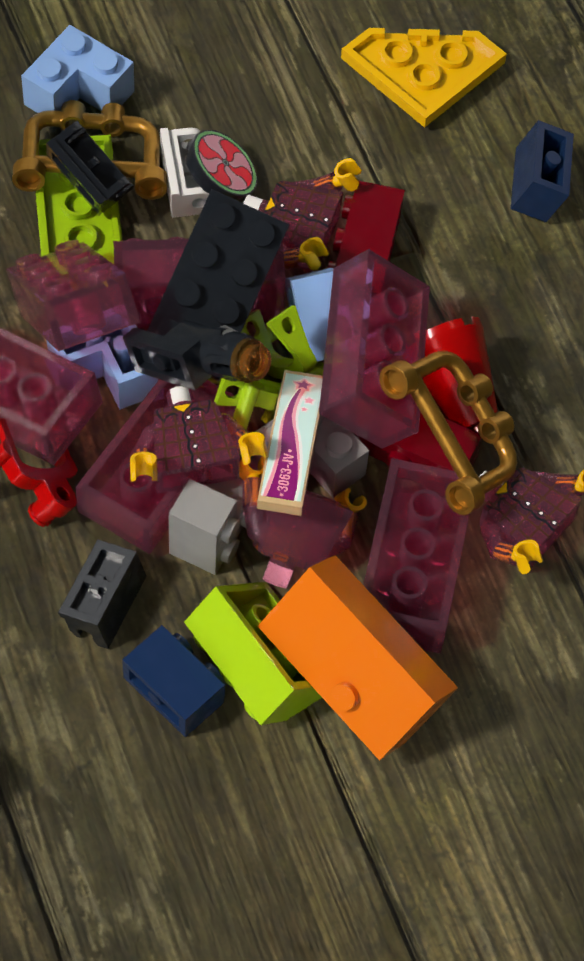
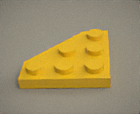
[341,28,507,128]

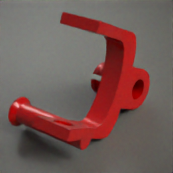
[0,416,78,527]

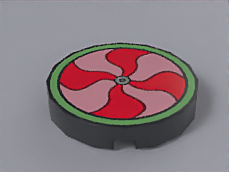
[185,130,258,202]

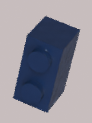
[510,120,574,222]
[122,625,225,737]

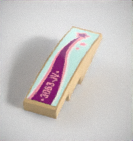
[257,370,327,516]

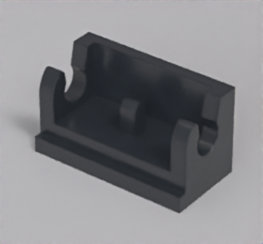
[46,121,134,216]
[58,540,147,649]

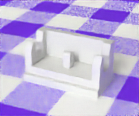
[160,128,209,218]

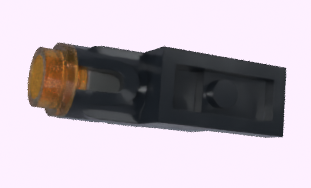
[123,320,271,390]

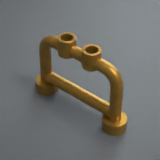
[12,100,167,200]
[379,350,517,515]

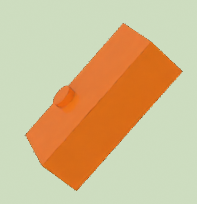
[257,555,458,761]

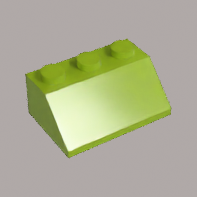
[184,582,322,725]

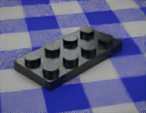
[147,189,290,381]

